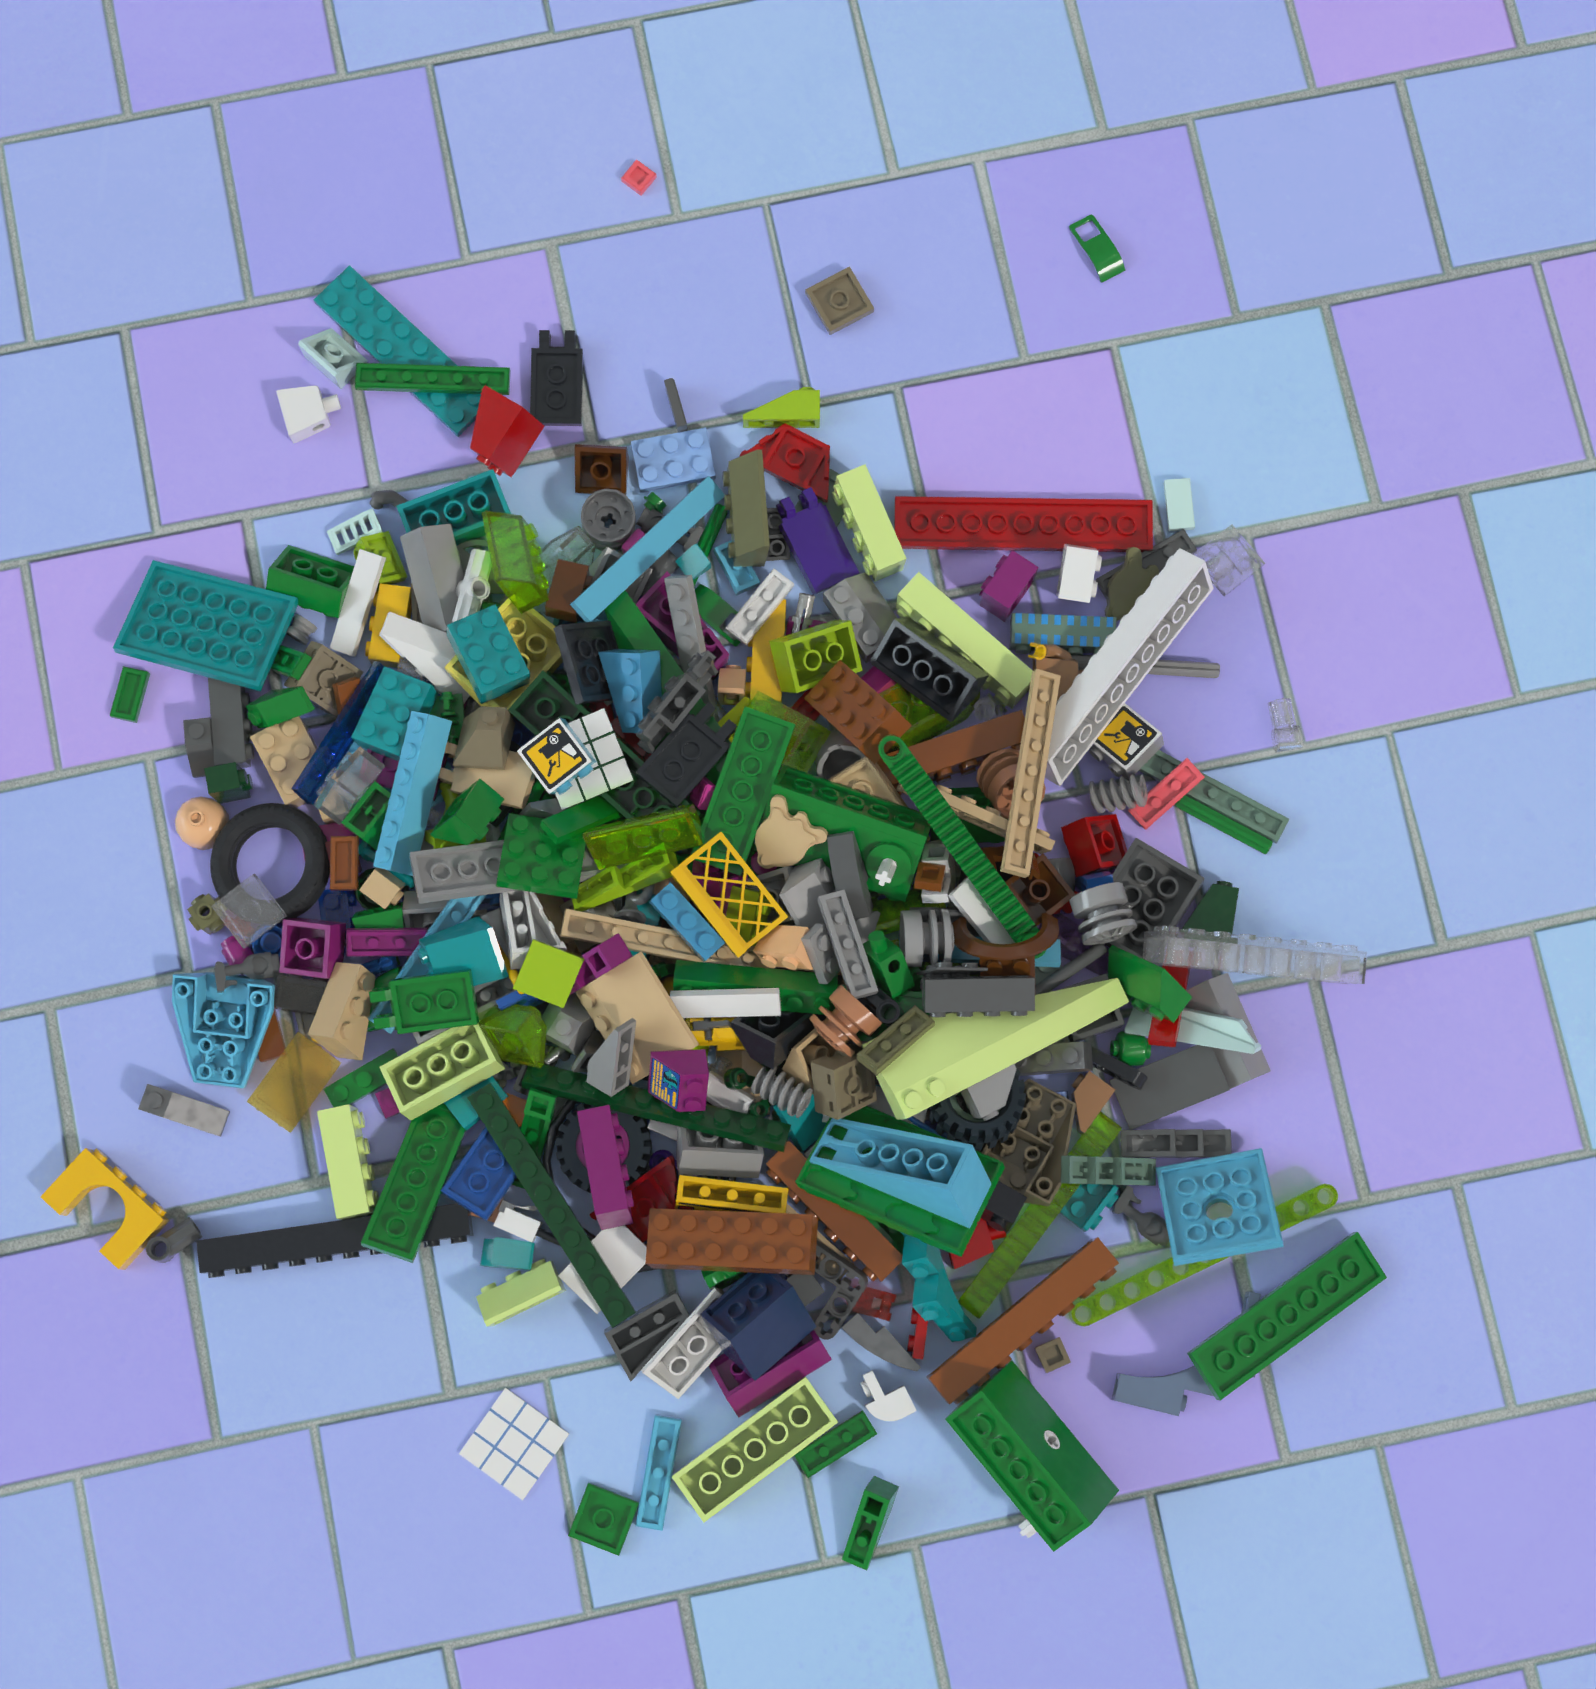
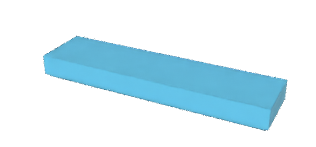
[635,1415,682,1531]

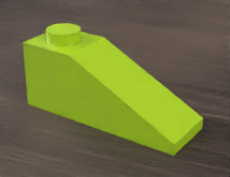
[743,387,820,428]

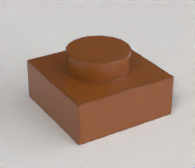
[914,862,946,892]

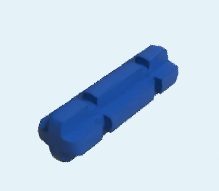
[361,956,398,975]

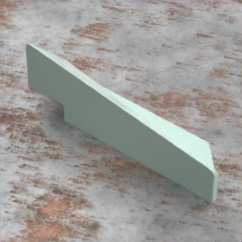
[1124,1007,1261,1054]

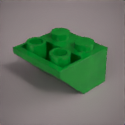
[341,781,391,851]

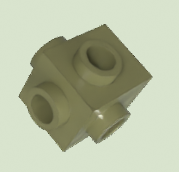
[187,893,231,935]

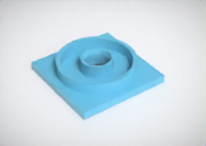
[1155,1148,1284,1266]

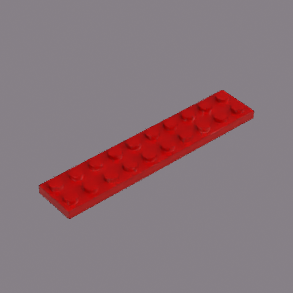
[894,496,1153,552]

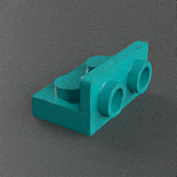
[1059,1184,1119,1232]

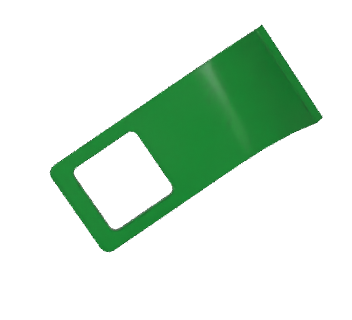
[1069,214,1126,283]
[695,584,740,647]

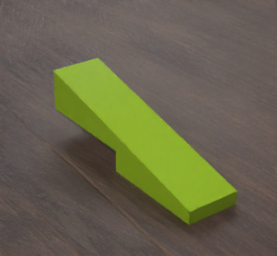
[571,843,679,912]

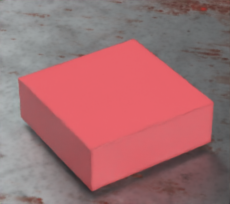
[621,159,657,196]

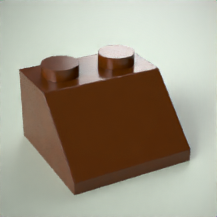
[1005,853,1076,926]

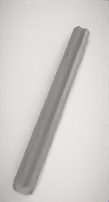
[1071,655,1220,678]

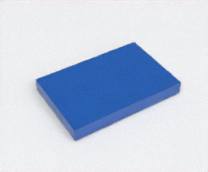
[441,1127,517,1221]

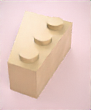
[308,962,376,1060]

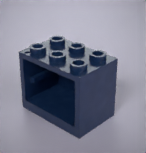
[700,1272,817,1381]

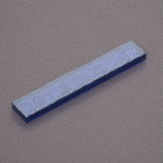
[291,661,384,805]

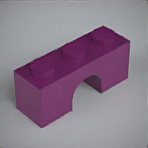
[569,933,632,995]

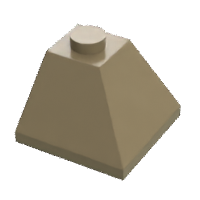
[453,706,515,770]

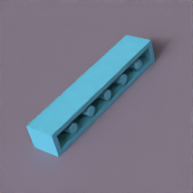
[373,711,452,876]

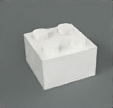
[1056,544,1102,603]

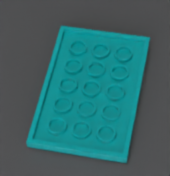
[113,560,298,691]

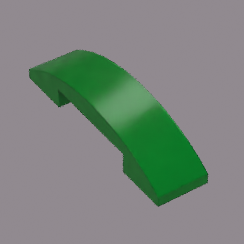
[512,1088,557,1189]

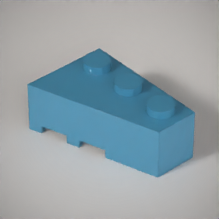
[598,649,662,733]

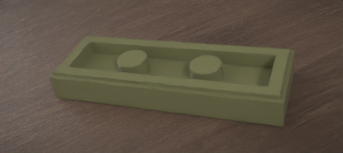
[857,1006,935,1076]

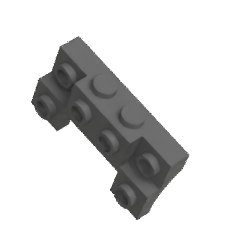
[636,650,718,754]

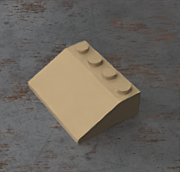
[575,951,699,1084]

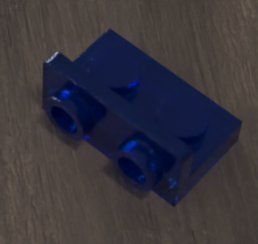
[318,889,357,941]

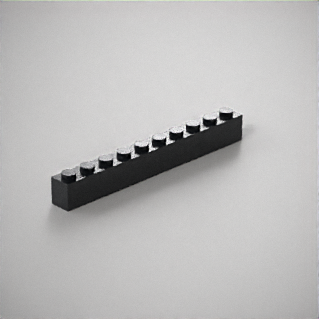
[196,1204,474,1278]

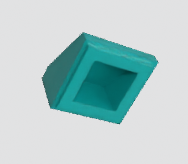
[675,543,711,580]

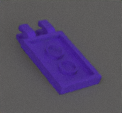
[776,487,860,595]

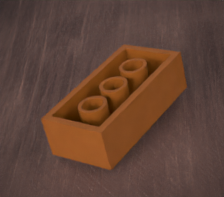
[804,660,912,764]

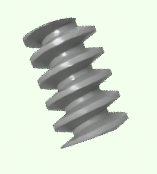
[1089,775,1148,813]
[751,1066,813,1118]

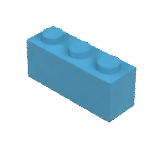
[649,882,726,962]

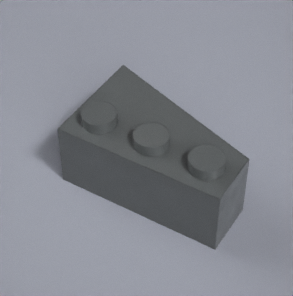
[604,1289,689,1382]

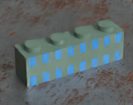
[1009,613,1116,655]

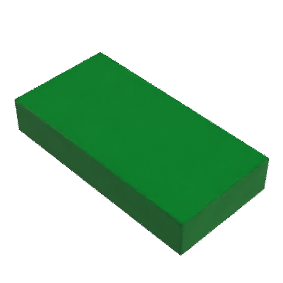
[110,666,150,723]

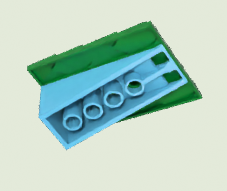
[795,1106,1005,1257]

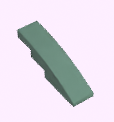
[1061,1156,1156,1186]

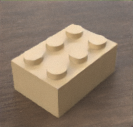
[250,716,338,808]

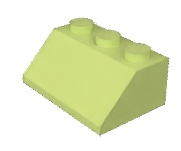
[476,1258,566,1327]

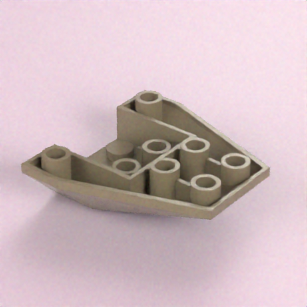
[960,1079,1076,1206]

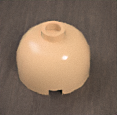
[175,796,229,850]

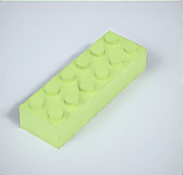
[896,572,1033,709]
[672,1376,838,1523]

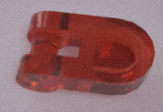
[846,1285,897,1321]

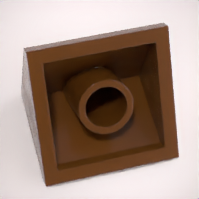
[575,444,629,495]

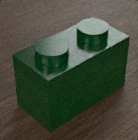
[204,762,253,804]

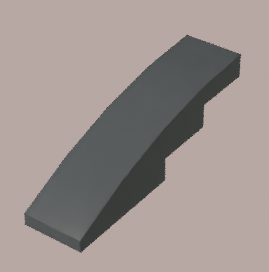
[1121,1129,1232,1158]

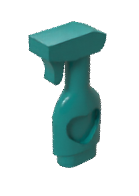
[359,840,415,889]

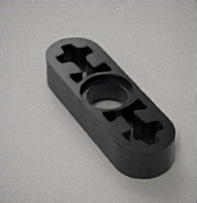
[1092,1047,1148,1090]

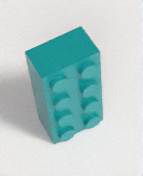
[396,469,515,546]

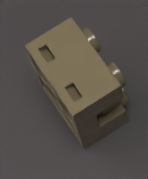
[284,641,363,716]
[811,1043,877,1120]

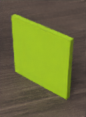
[513,939,584,1008]

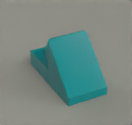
[480,1237,535,1270]

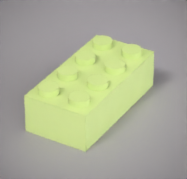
[832,464,907,582]
[380,1020,505,1120]
[317,1104,379,1220]

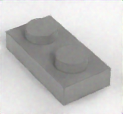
[801,923,840,984]

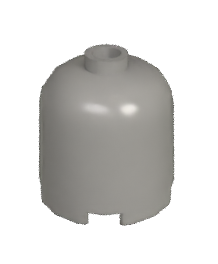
[814,730,865,780]

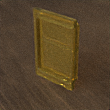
[247,1032,342,1133]

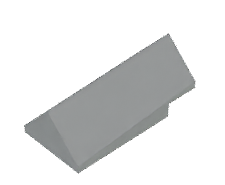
[400,524,465,633]
[1185,973,1271,1089]

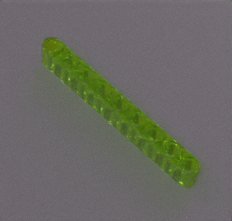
[958,1111,1122,1319]

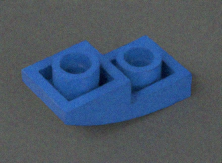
[1075,871,1114,892]

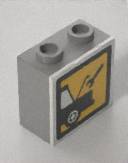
[1089,703,1164,781]

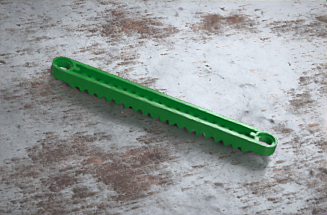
[878,734,1046,959]

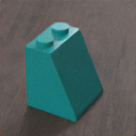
[418,916,509,986]

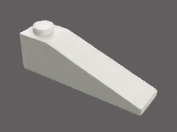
[379,612,470,704]

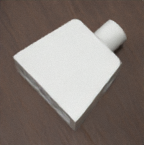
[276,385,341,444]

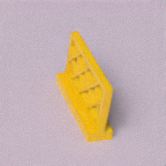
[669,832,788,958]

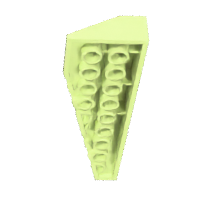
[862,978,1129,1120]

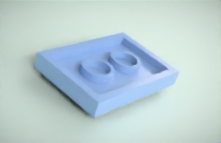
[631,427,716,493]

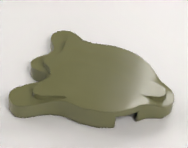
[1105,547,1159,621]

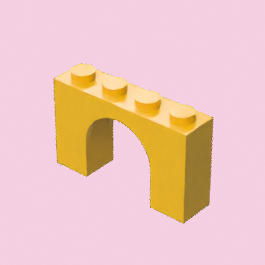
[41,1148,170,1270]

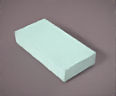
[1163,478,1195,532]

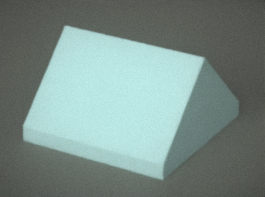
[298,328,368,389]

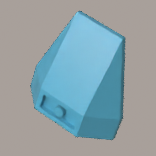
[172,972,275,1088]

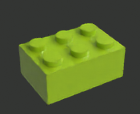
[769,620,863,693]

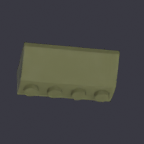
[722,450,770,567]

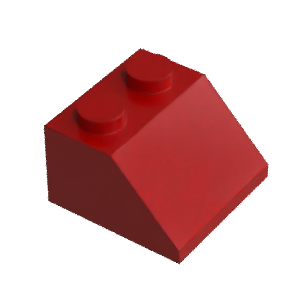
[1061,814,1127,877]

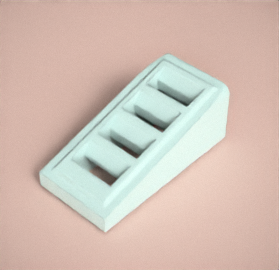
[327,508,383,555]

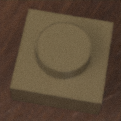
[1034,1337,1071,1373]

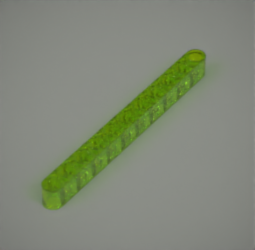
[1069,1184,1338,1327]

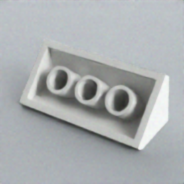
[641,1288,725,1399]

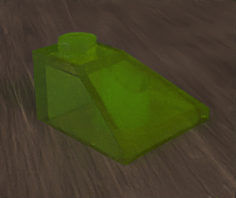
[478,1004,547,1068]

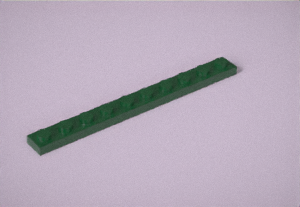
[522,1061,791,1152]
[467,1083,637,1328]

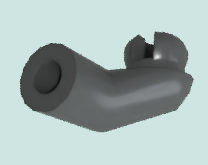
[370,490,408,510]

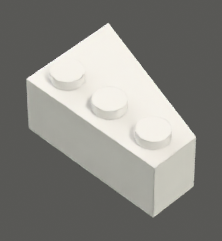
[499,890,567,970]

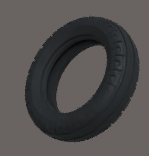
[210,803,330,924]

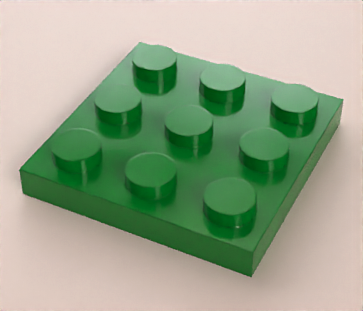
[496,813,588,899]

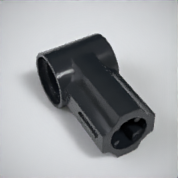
[857,986,904,1027]

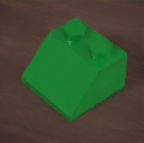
[430,779,504,845]

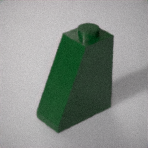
[1173,881,1239,954]

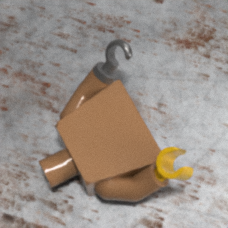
[1028,642,1083,705]

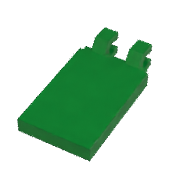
[369,969,479,1034]

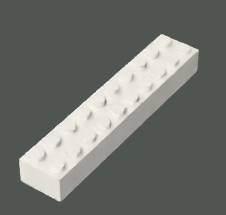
[1045,548,1214,786]

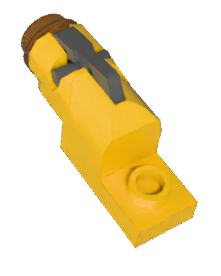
[684,1017,746,1051]

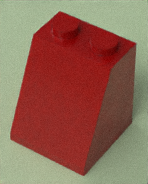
[470,385,545,478]

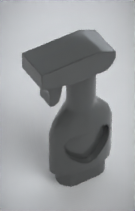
[636,508,704,553]
[214,952,280,993]
[1112,1185,1169,1247]

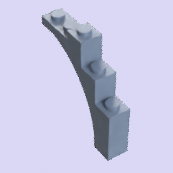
[1111,1291,1261,1416]

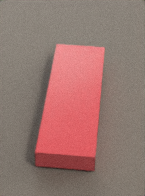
[1128,758,1205,830]

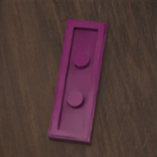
[346,928,428,956]

